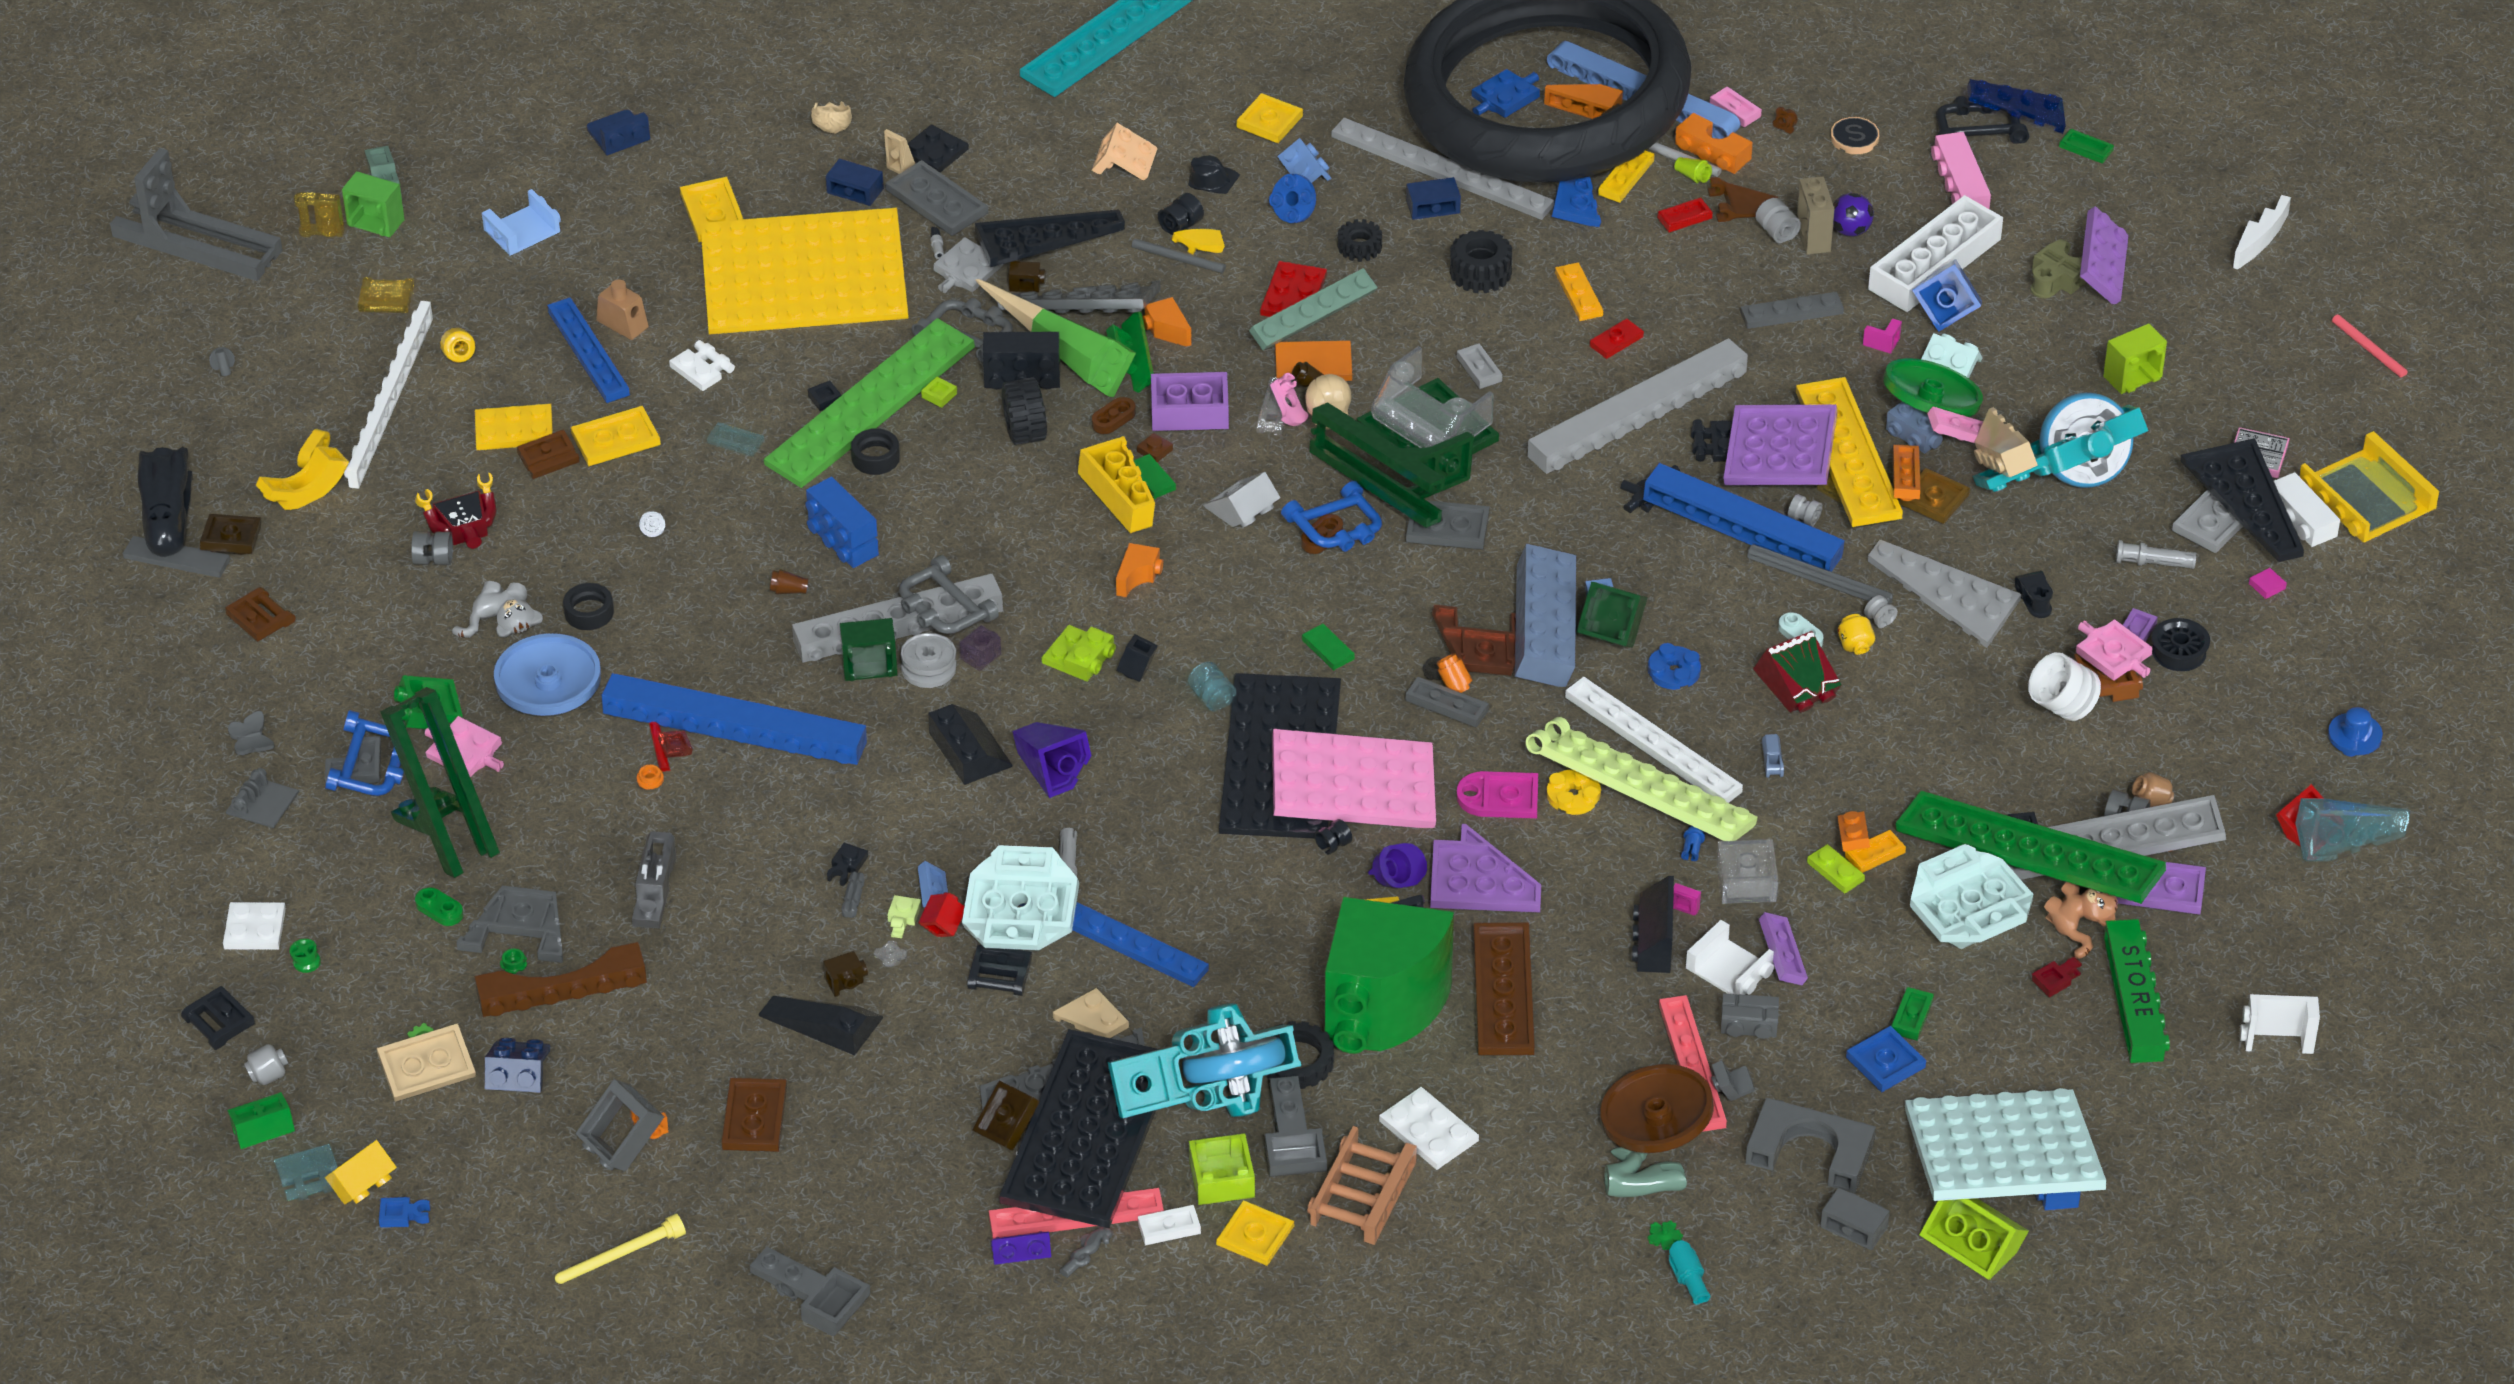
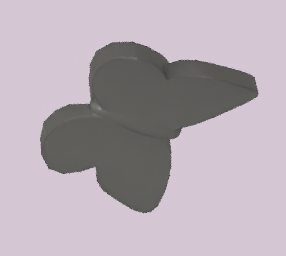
[228,711,275,755]

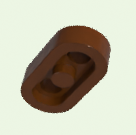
[1092,397,1136,434]
[1301,514,1343,554]

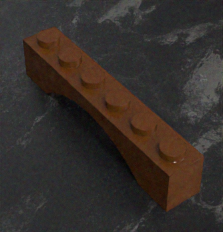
[474,942,647,1017]

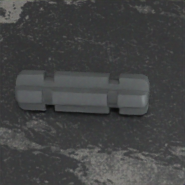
[841,872,865,918]

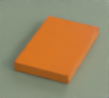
[1275,341,1352,382]

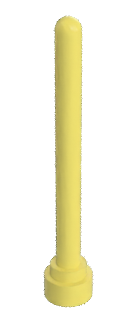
[555,1213,686,1284]

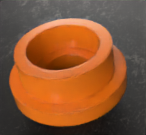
[637,765,664,789]

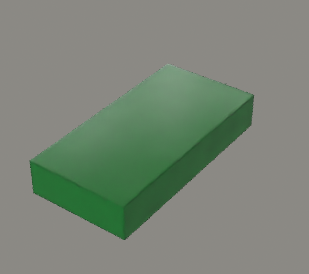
[2059,129,2114,164]
[1133,454,1176,499]
[1302,624,1355,671]

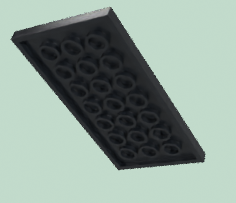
[1219,673,1341,839]
[999,1029,1159,1229]

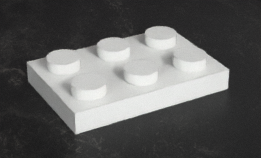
[1379,1087,1479,1170]

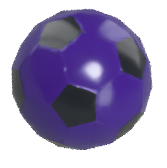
[1833,192,1874,237]

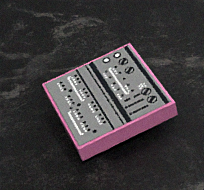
[2234,427,2289,478]

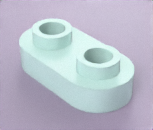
[1778,613,1823,647]

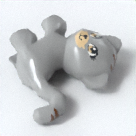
[452,581,543,638]

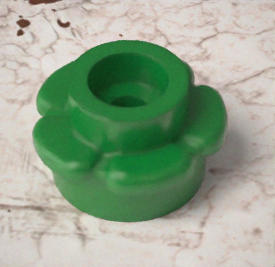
[500,949,527,974]

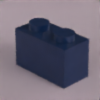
[826,159,884,206]
[1406,177,1461,220]

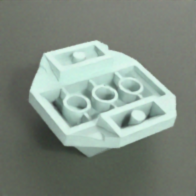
[1910,844,2033,949]
[962,845,1079,950]

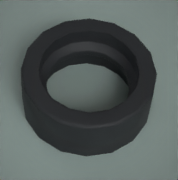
[851,428,900,475]
[563,583,614,630]

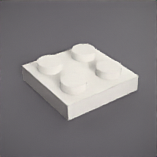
[223,902,286,950]

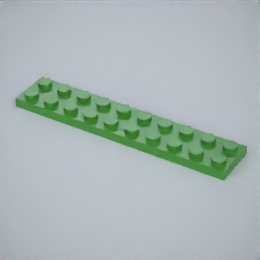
[764,318,975,488]

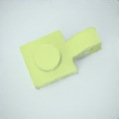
[888,895,921,938]

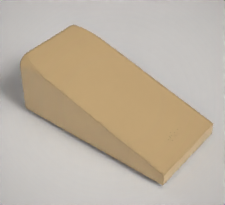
[884,129,915,174]

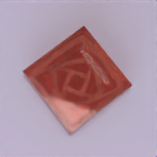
[658,730,693,758]

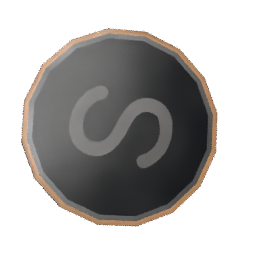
[1831,117,1879,154]

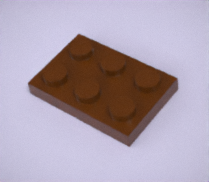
[722,1078,787,1152]

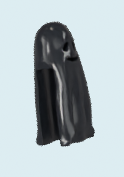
[138,446,193,557]

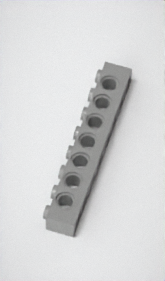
[792,574,1003,663]

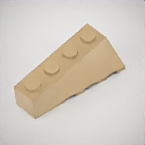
[1974,407,2038,477]

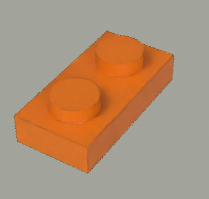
[1837,811,1870,852]

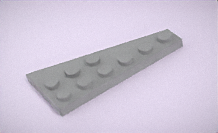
[1868,540,2021,648]

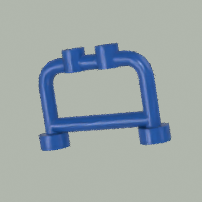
[1281,481,1382,552]
[325,710,404,796]

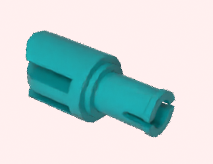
[1669,1240,1711,1305]

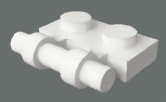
[669,340,735,391]

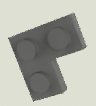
[325,736,381,783]

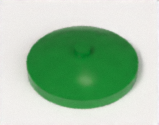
[1883,358,1983,417]

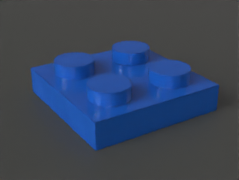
[1846,1026,1926,1092]

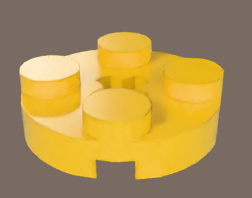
[1547,769,1601,815]

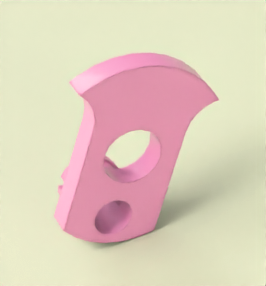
[1270,373,1309,426]

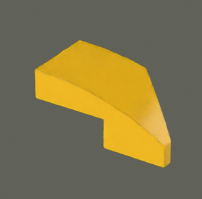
[1172,229,1225,254]

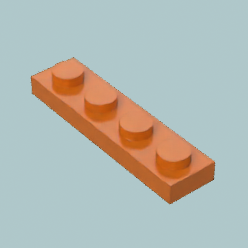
[1893,445,1920,501]

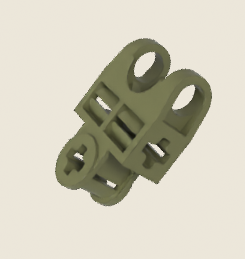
[2031,239,2086,298]

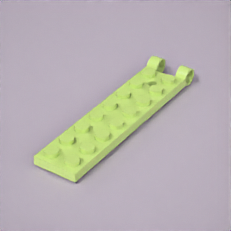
[1526,717,1758,844]

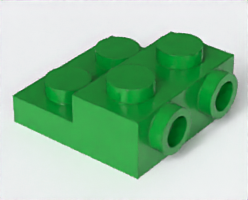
[394,675,463,729]

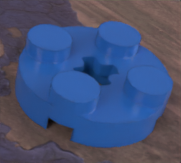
[1648,643,1701,690]

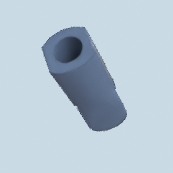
[1762,734,1784,778]

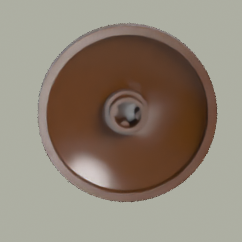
[1600,1064,1714,1153]

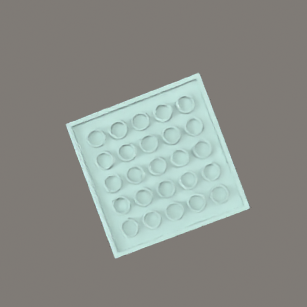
[1905,1088,2106,1201]

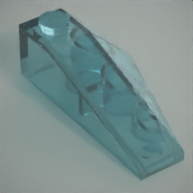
[2295,798,2411,861]

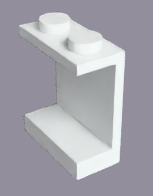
[1686,920,1774,995]
[2240,994,2320,1054]

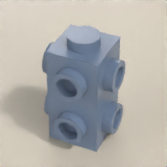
[1886,401,1943,454]

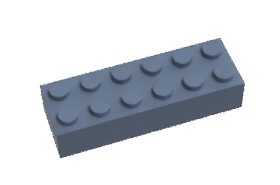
[1515,544,1576,687]

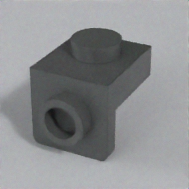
[1711,1060,1755,1101]

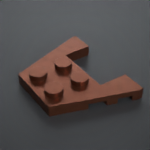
[1432,605,1516,676]

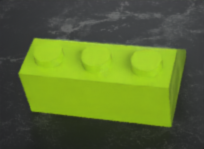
[1919,1198,2029,1280]

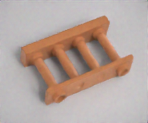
[1307,1126,1417,1245]

